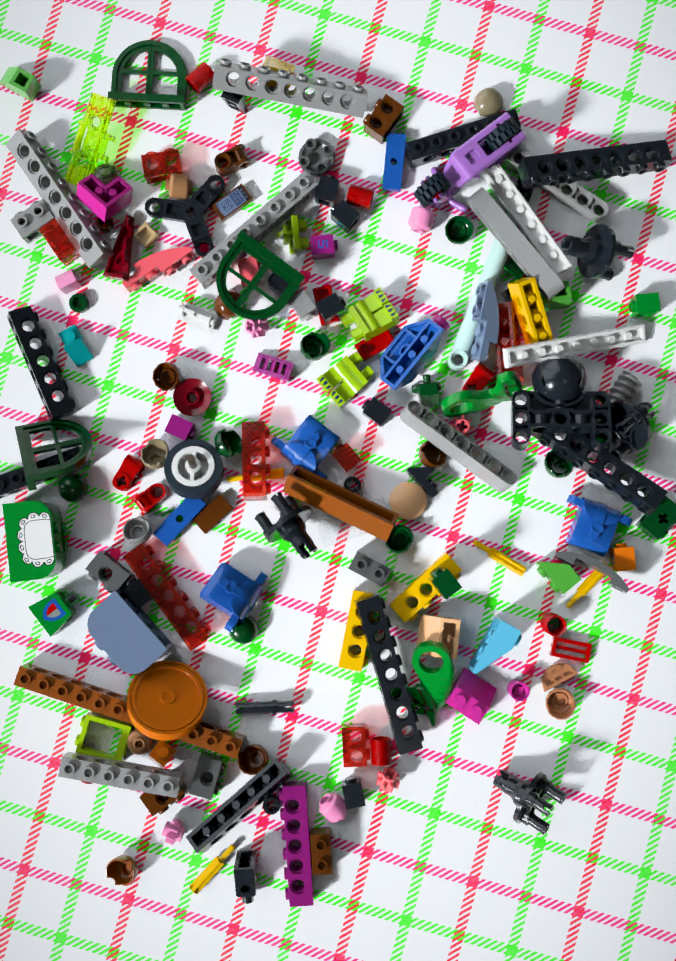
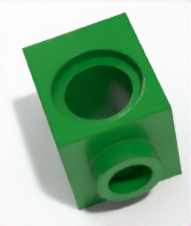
[628,292,661,318]

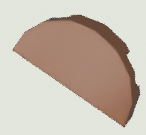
[541,663,579,692]

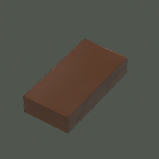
[193,494,234,534]

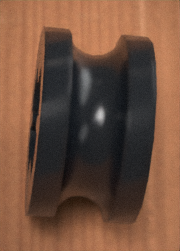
[344,476,361,493]
[263,795,281,815]

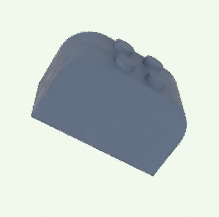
[87,588,174,674]

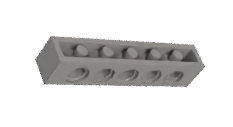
[58,751,184,798]

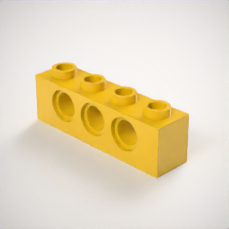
[507,277,553,344]
[389,552,462,623]
[338,589,375,672]

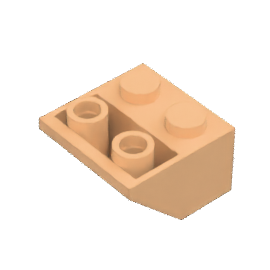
[416,614,461,660]

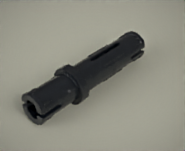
[235,699,295,715]

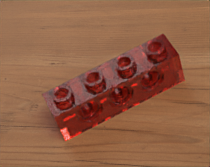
[496,301,524,381]
[242,421,271,501]

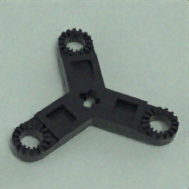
[145,174,226,258]

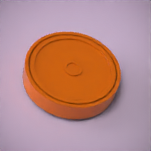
[127,660,208,741]

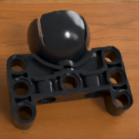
[510,358,612,451]

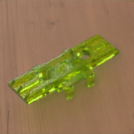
[64,92,117,186]

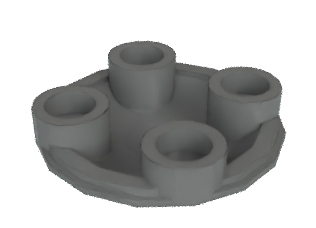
[298,138,336,176]

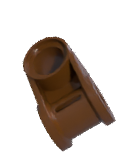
[214,144,252,176]

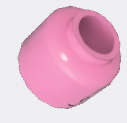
[408,204,435,234]
[319,792,347,823]

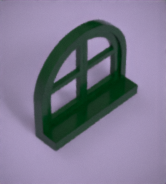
[107,40,188,111]
[216,230,305,321]
[15,419,93,491]

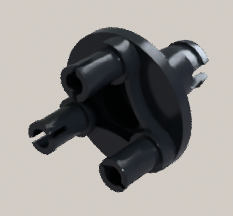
[561,224,635,281]
[596,400,655,460]
[254,492,318,559]
[493,769,567,835]

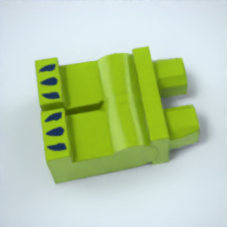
[341,287,400,342]
[316,352,374,409]

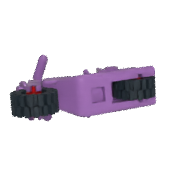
[413,112,526,213]

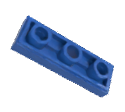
[382,133,406,192]
[153,498,207,546]

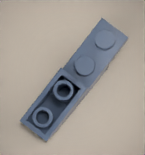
[471,281,499,362]

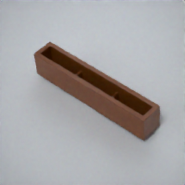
[283,465,400,542]

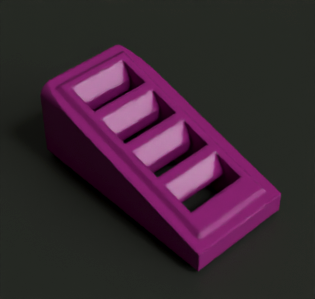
[253,353,294,383]

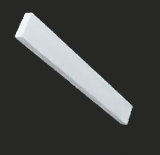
[481,164,572,276]
[503,323,646,368]

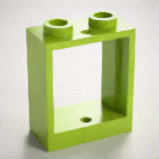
[75,711,134,761]

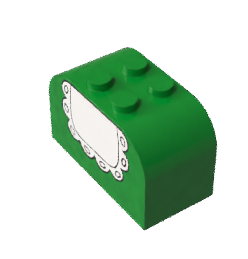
[2,501,68,583]

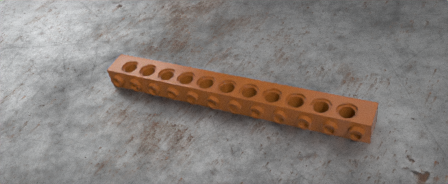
[13,663,245,759]

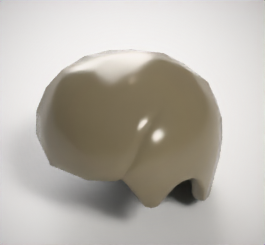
[473,88,503,117]
[141,438,170,470]

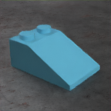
[467,617,522,674]

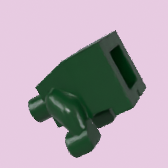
[411,374,442,407]

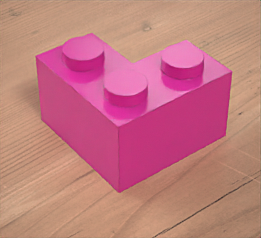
[76,173,133,222]

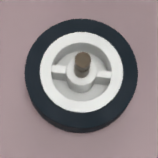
[164,439,224,499]

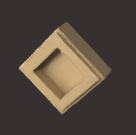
[133,222,160,249]

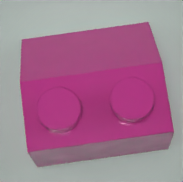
[445,667,497,725]

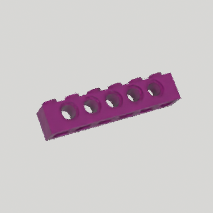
[279,780,314,907]

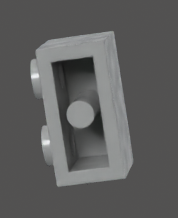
[10,199,59,244]

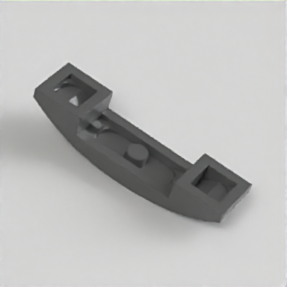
[555,551,629,594]

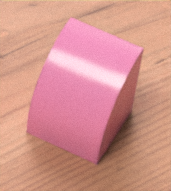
[55,268,82,295]

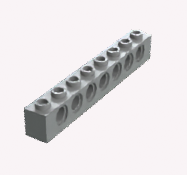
[212,58,368,118]
[5,129,114,268]
[189,171,318,289]

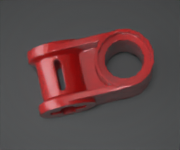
[462,362,495,391]
[112,454,145,491]
[131,483,170,516]

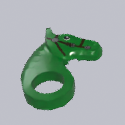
[391,640,454,727]

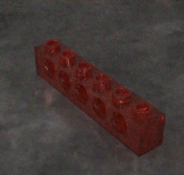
[123,543,212,651]

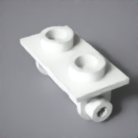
[177,301,219,333]

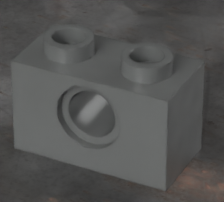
[85,550,134,593]
[348,551,392,587]
[189,751,226,800]

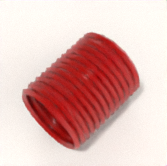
[186,62,214,94]
[346,184,374,210]
[540,612,567,637]
[370,736,392,766]

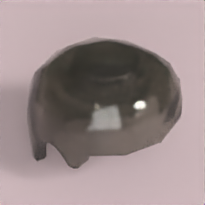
[93,163,121,185]

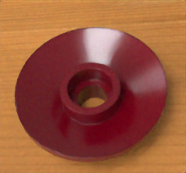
[173,378,211,416]

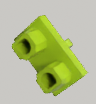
[277,215,309,255]

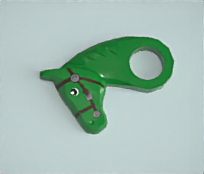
[441,371,528,417]

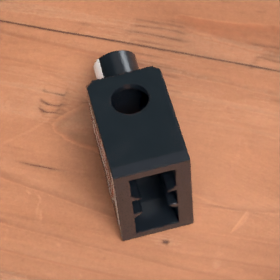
[234,850,258,904]

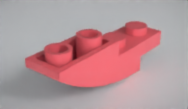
[122,247,195,293]

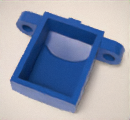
[271,415,340,479]
[565,494,633,557]
[200,562,268,632]

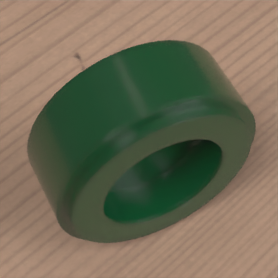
[69,293,89,314]

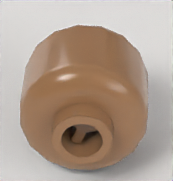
[165,173,193,199]
[127,728,154,755]

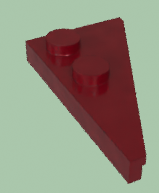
[103,214,135,281]

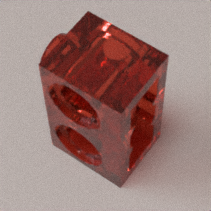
[141,148,184,184]
[39,219,81,266]
[342,723,371,767]

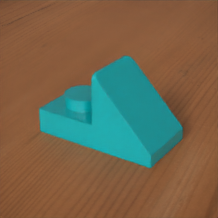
[58,324,94,367]

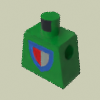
[28,590,80,637]

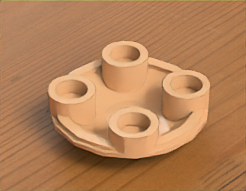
[389,482,427,520]

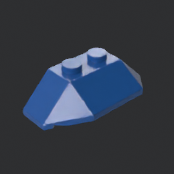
[380,319,444,391]

